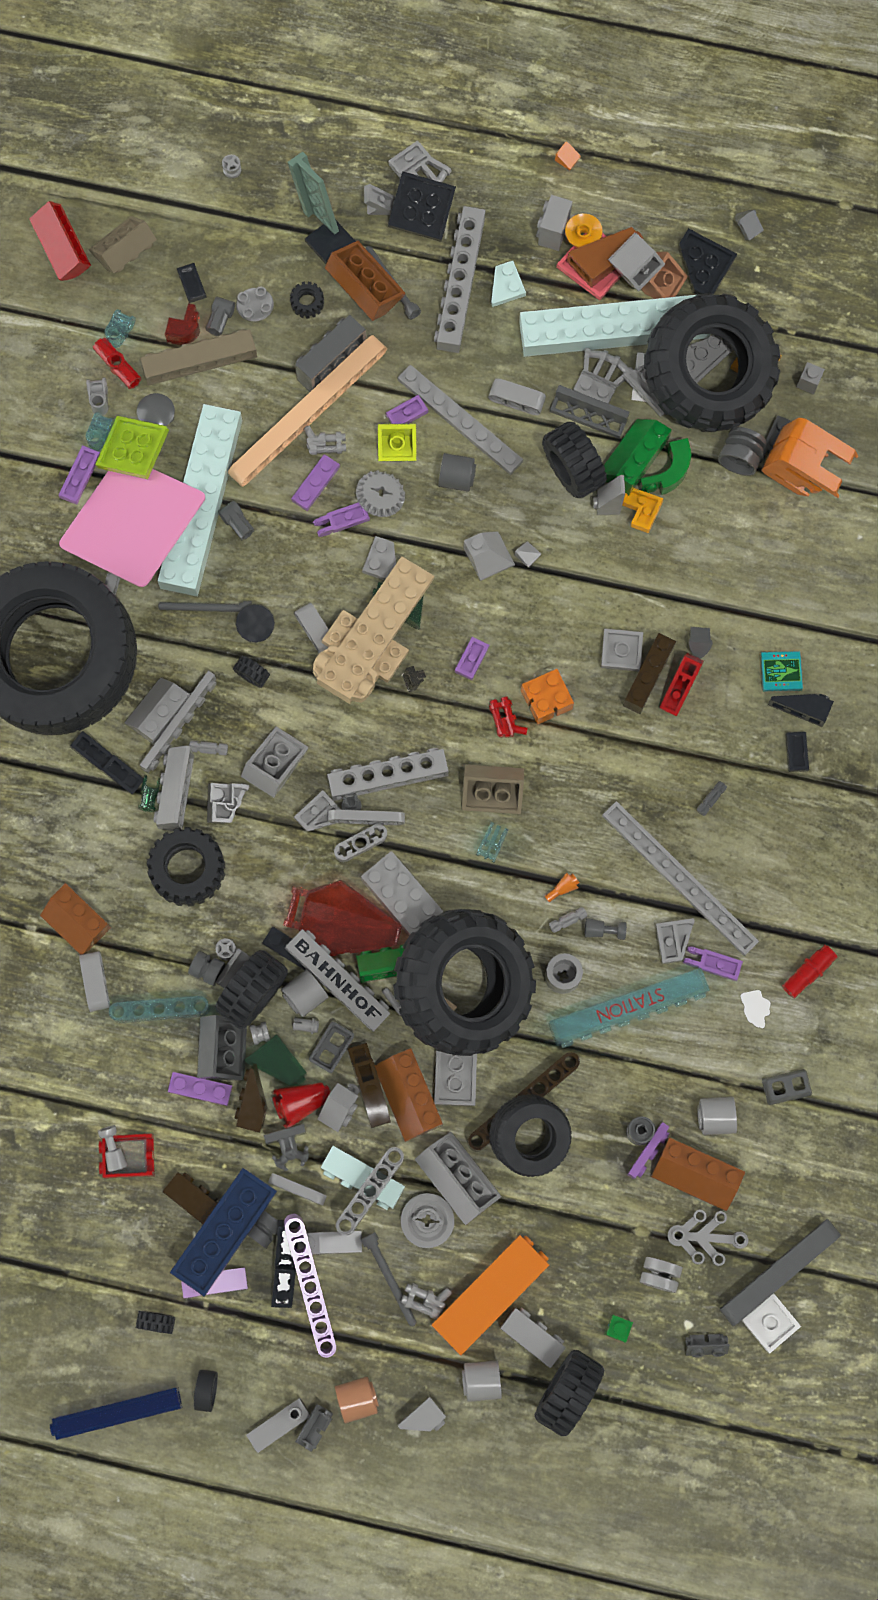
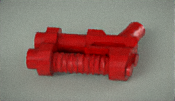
[489,696,528,738]

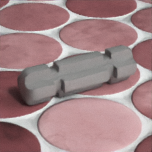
[189,741,228,755]
[549,907,587,933]

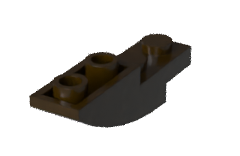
[348,1043,391,1128]

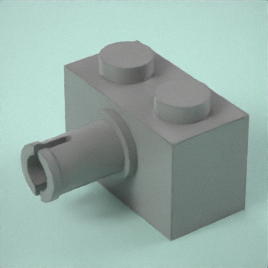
[317,1083,360,1132]

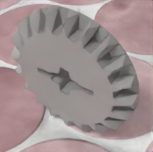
[356,470,405,517]
[401,1193,454,1248]

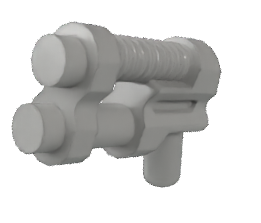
[303,426,346,455]
[401,1283,452,1319]

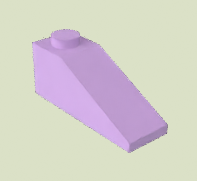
[181,1268,248,1298]

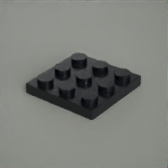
[388,171,456,242]

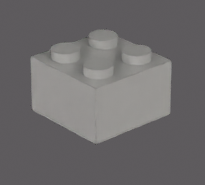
[536,195,573,251]

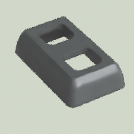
[309,1022,354,1073]
[762,1069,812,1105]

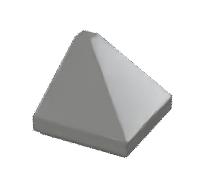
[514,541,541,568]

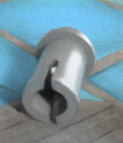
[293,1017,319,1034]

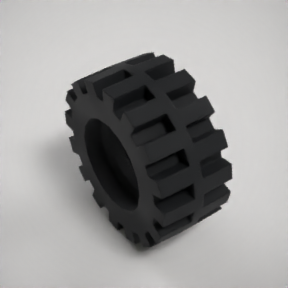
[290,281,324,319]
[233,655,270,688]
[135,1311,175,1334]

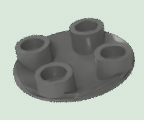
[137,393,175,426]

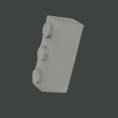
[500,1307,566,1368]

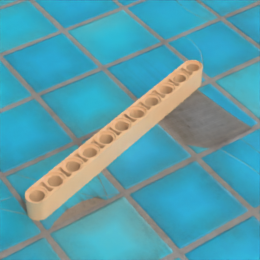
[228,335,387,487]

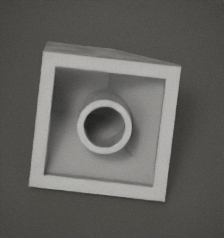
[464,532,515,581]

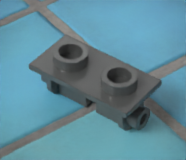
[685,1334,730,1358]
[295,1404,333,1452]

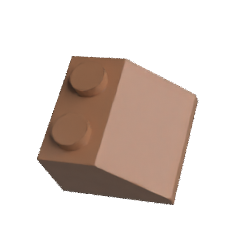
[641,252,688,299]

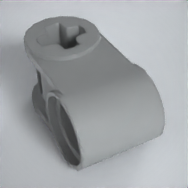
[86,377,109,416]

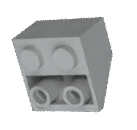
[608,233,665,291]

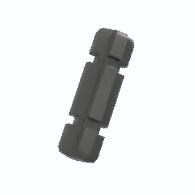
[697,781,727,816]

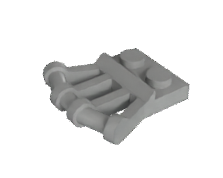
[388,141,452,182]
[573,348,634,404]

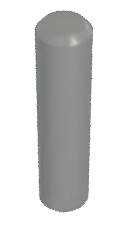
[382,988,401,1015]

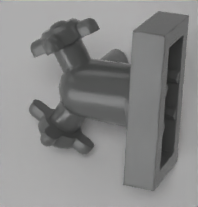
[264,1124,309,1171]

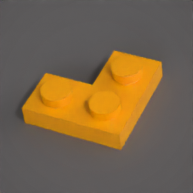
[622,488,663,533]

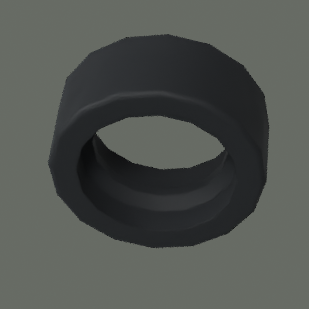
[194,1370,218,1412]

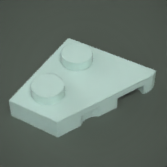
[491,261,526,307]

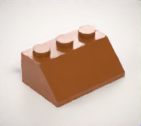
[40,883,111,955]

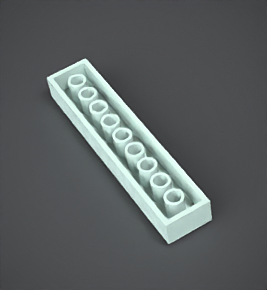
[519,295,710,357]
[158,404,242,597]

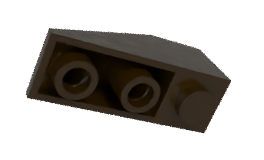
[234,1064,268,1133]

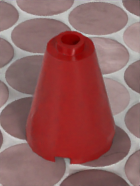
[272,1082,330,1129]

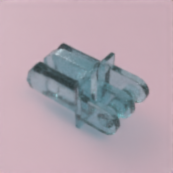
[476,822,509,863]

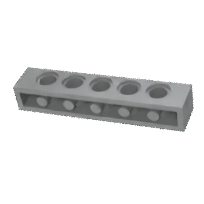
[327,748,449,801]

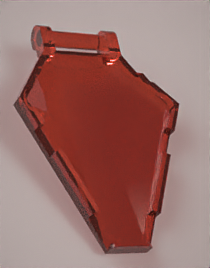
[283,880,402,956]

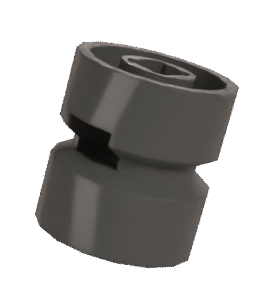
[188,951,225,986]
[626,1116,655,1146]
[248,1211,278,1249]

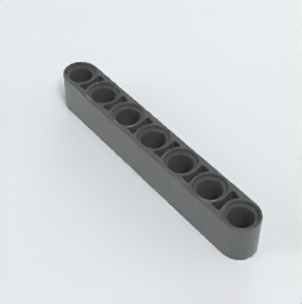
[719,1219,841,1326]

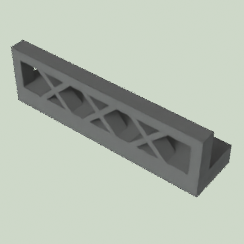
[550,385,630,439]

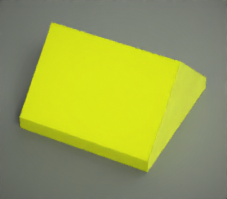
[378,424,417,461]

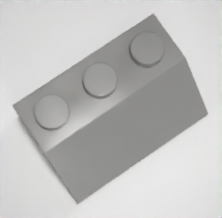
[125,678,190,745]

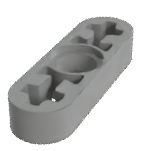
[334,824,387,862]
[268,1173,327,1206]

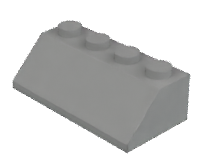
[154,746,194,831]
[415,1132,502,1225]

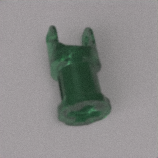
[138,775,160,812]

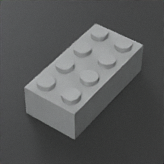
[361,851,443,936]

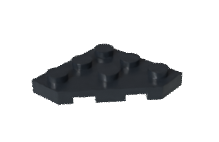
[679,228,737,295]

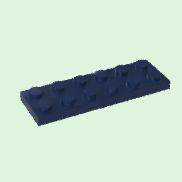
[170,1168,277,1297]

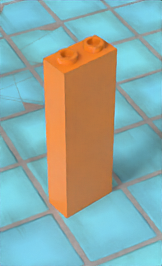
[431,1235,549,1356]

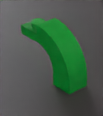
[639,438,691,495]

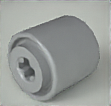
[545,953,583,994]
[281,969,329,1017]
[697,1096,737,1136]
[462,1360,502,1402]

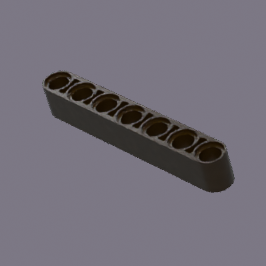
[468,1052,580,1152]

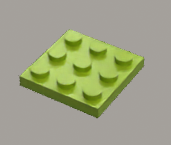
[95,416,169,480]

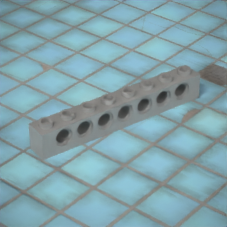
[434,206,485,353]

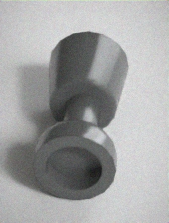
[584,918,627,940]

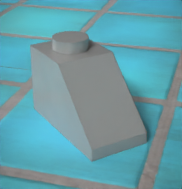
[398,1397,446,1431]

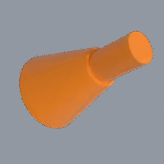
[545,873,580,902]

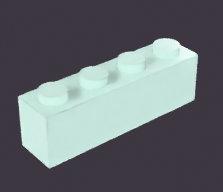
[321,1146,405,1210]

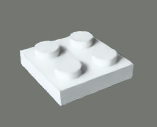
[741,1293,801,1354]

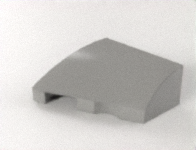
[207,783,249,823]

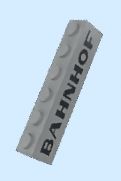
[285,929,390,1032]

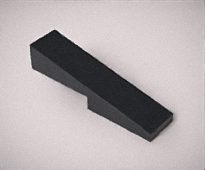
[70,731,145,795]
[271,1220,299,1308]

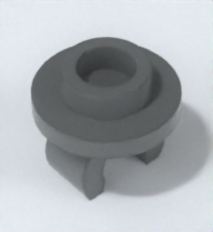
[342,795,362,810]

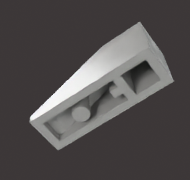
[593,475,625,515]
[299,1231,362,1255]

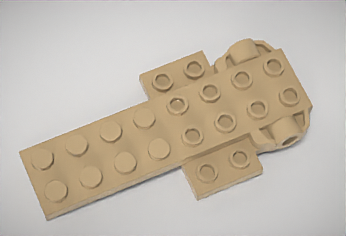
[313,556,435,704]

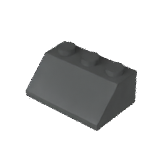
[197,1015,247,1081]

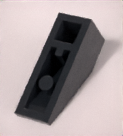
[768,694,834,727]

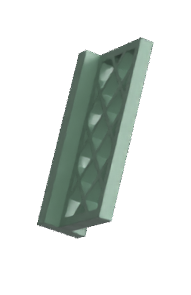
[288,152,339,234]

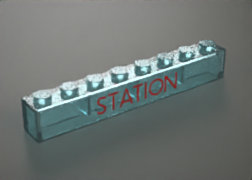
[548,968,710,1048]

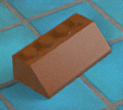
[325,241,406,321]
[375,1048,443,1142]
[651,1137,745,1211]

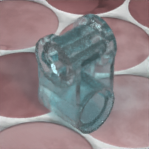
[105,309,136,348]
[86,412,115,451]

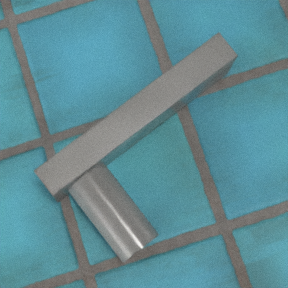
[246,1398,310,1453]

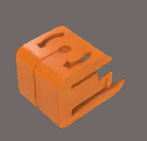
[762,418,858,498]

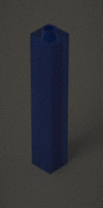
[50,1387,183,1440]

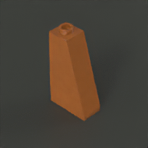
[567,227,643,288]

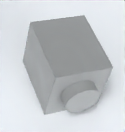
[797,362,825,394]

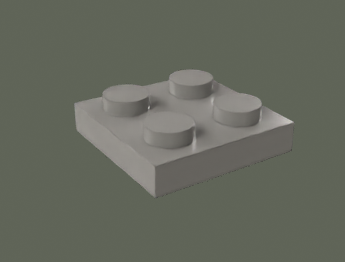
[601,629,643,671]

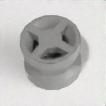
[222,154,241,179]
[215,938,237,961]
[250,1022,271,1045]

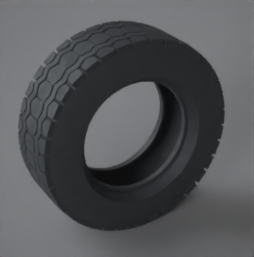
[0,561,137,735]

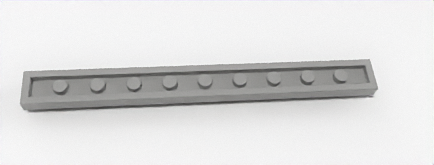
[602,801,759,956]

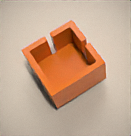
[521,669,574,725]

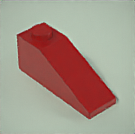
[659,653,704,716]

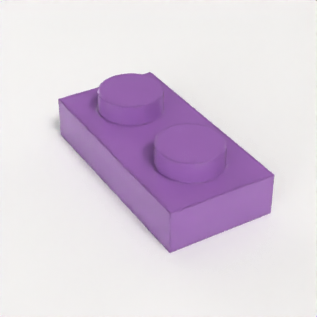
[386,395,428,424]
[455,637,489,680]

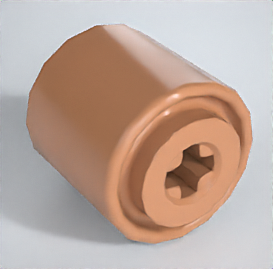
[335,1377,379,1423]

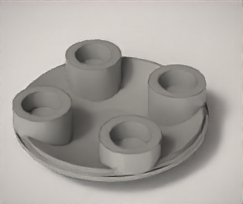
[236,286,274,321]

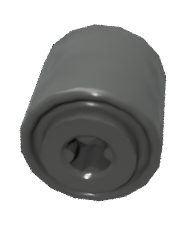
[438,453,476,492]

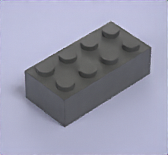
[295,315,366,392]

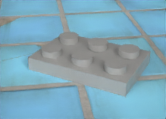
[434,1050,477,1106]

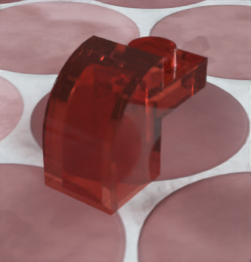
[165,303,200,345]

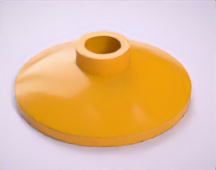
[565,214,603,248]

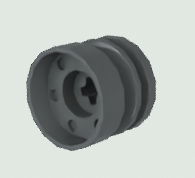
[718,427,767,476]

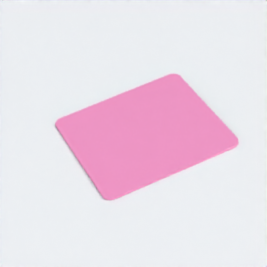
[59,469,205,587]

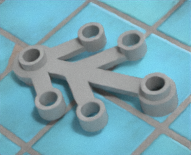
[668,1210,748,1266]

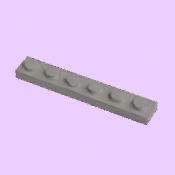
[140,670,217,774]

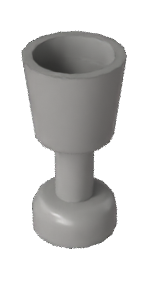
[98,1125,127,1171]

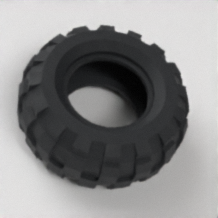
[644,293,781,432]
[393,909,536,1056]

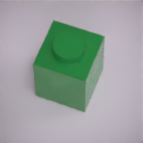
[604,1315,633,1343]

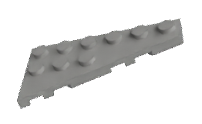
[622,335,733,417]

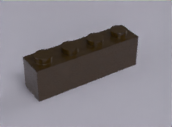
[623,633,676,714]
[162,1172,220,1224]

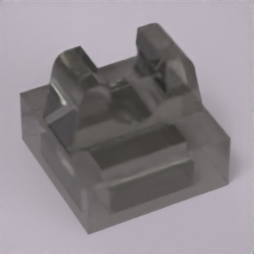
[402,666,426,692]

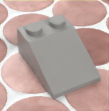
[241,727,309,798]

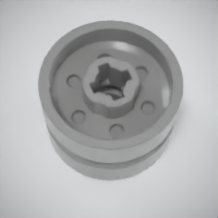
[639,1257,683,1293]

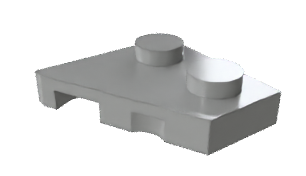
[362,536,396,580]
[293,790,341,832]
[655,918,695,964]

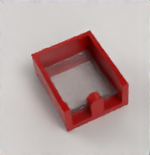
[99,1134,155,1179]

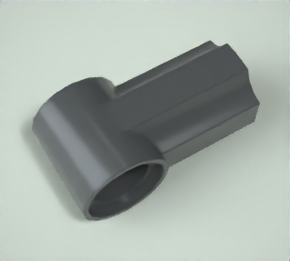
[206,296,235,336]
[218,500,254,541]

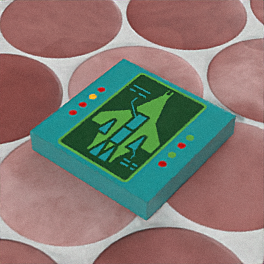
[760,651,803,692]

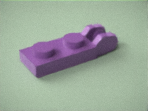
[313,502,370,537]
[683,946,743,981]

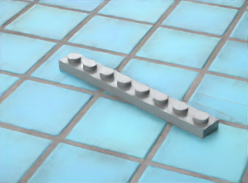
[398,365,523,475]

